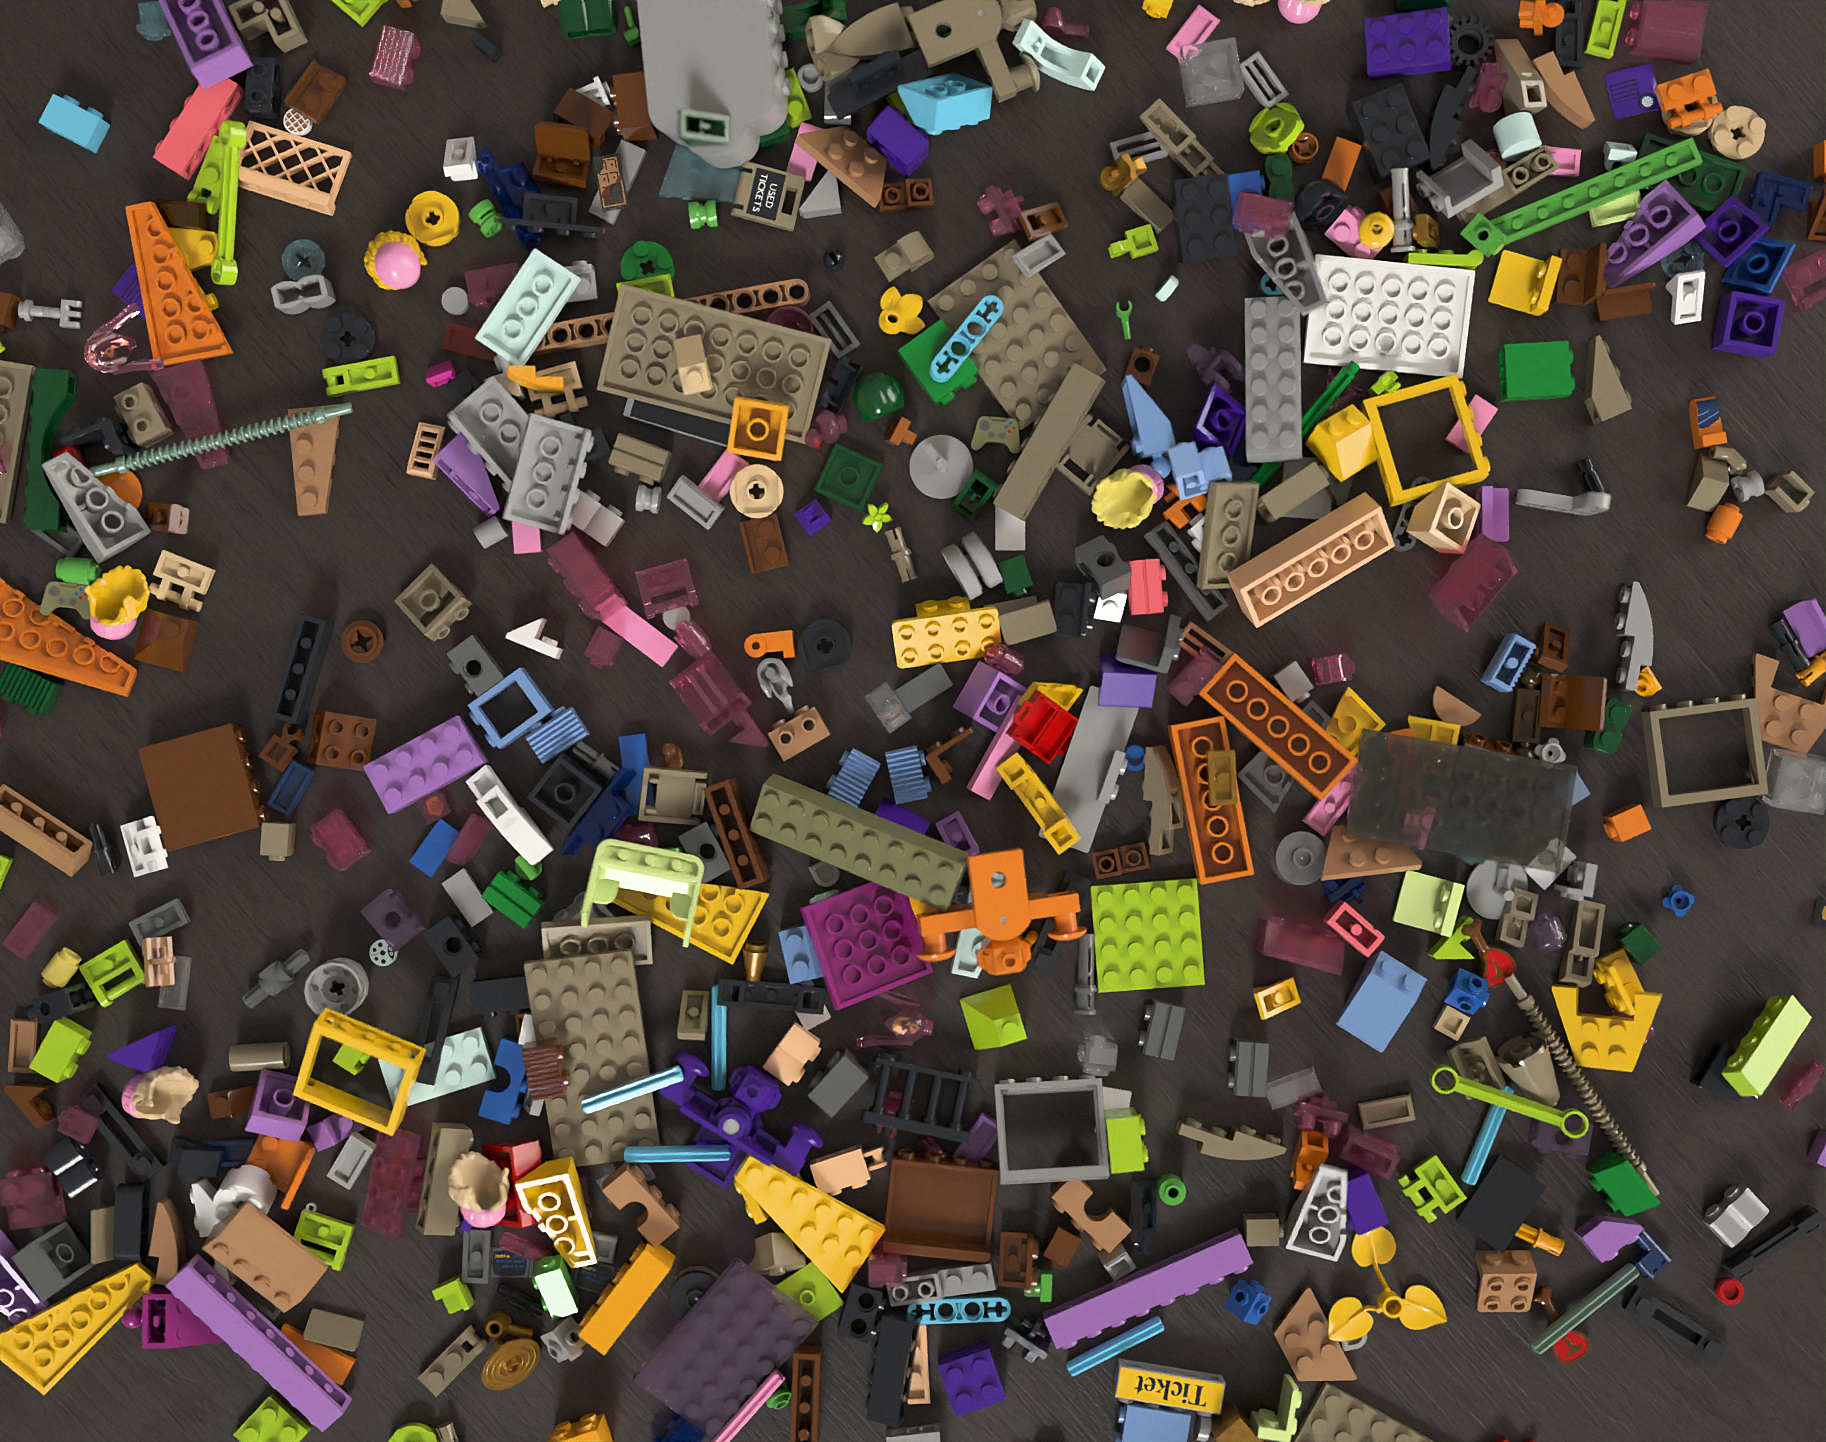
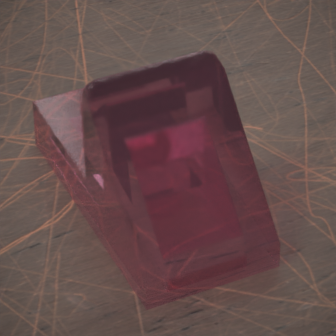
[728,701,771,747]

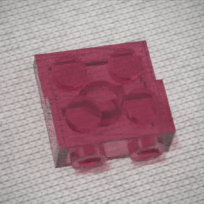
[0,1165,67,1231]

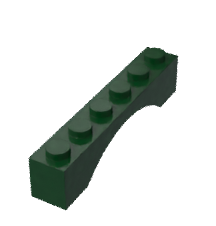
[23,368,78,533]

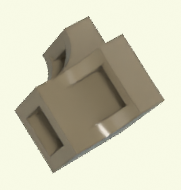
[749,1233,806,1276]

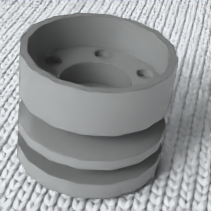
[304,957,369,1016]

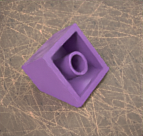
[953,661,1027,733]
[245,1069,312,1142]

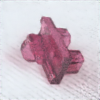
[1469,63,1508,113]
[977,185,1025,237]
[1294,1091,1348,1139]

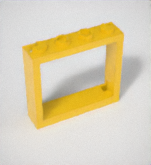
[1360,374,1490,507]
[293,1008,426,1136]

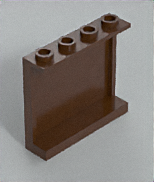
[138,723,268,852]
[882,1148,1000,1263]

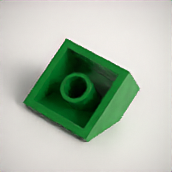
[1585,1150,1660,1217]

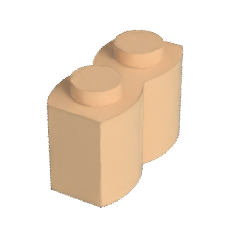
[763,1022,821,1086]

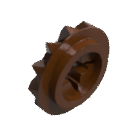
[341,620,385,663]

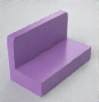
[1475,486,1509,542]
[1779,598,1826,658]

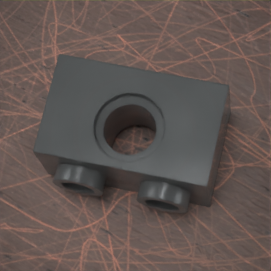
[1075,535,1132,601]
[447,635,507,697]
[678,820,732,884]

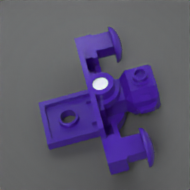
[659,1052,823,1189]

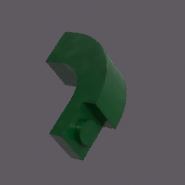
[779,0,847,42]

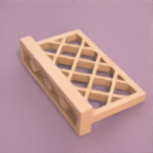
[238,120,352,216]

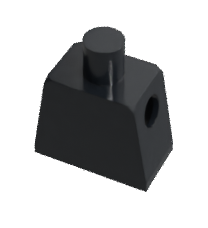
[26,981,100,1024]
[1690,1040,1760,1103]

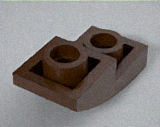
[877,178,934,213]
[1091,841,1151,879]

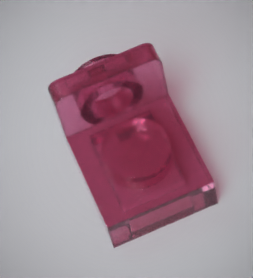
[56,1105,101,1144]

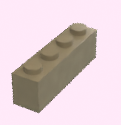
[415,1122,474,1236]

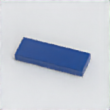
[619,733,655,816]

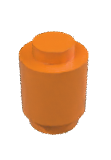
[1705,502,1743,544]

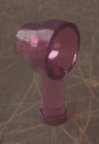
[1039,7,1090,38]

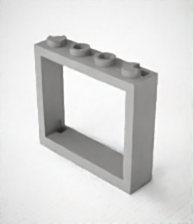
[994,1074,1109,1185]

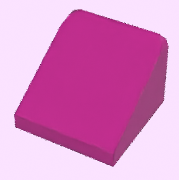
[426,360,457,388]

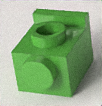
[1460,213,1507,257]

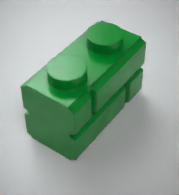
[481,869,546,929]

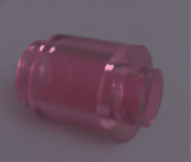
[674,620,713,660]
[984,642,1024,678]

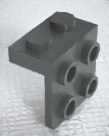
[1116,614,1184,674]

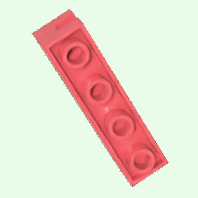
[153,78,245,181]

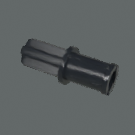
[86,822,118,876]

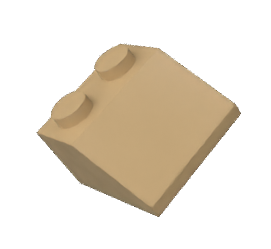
[1406,482,1481,554]

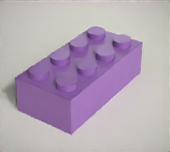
[158,0,253,90]
[363,715,489,814]

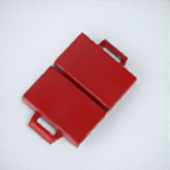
[1006,689,1078,764]

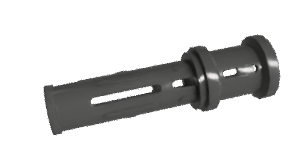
[1073,933,1097,1015]

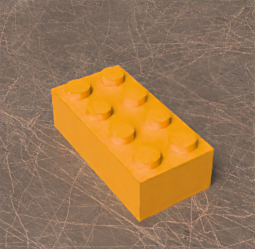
[578,1241,676,1355]

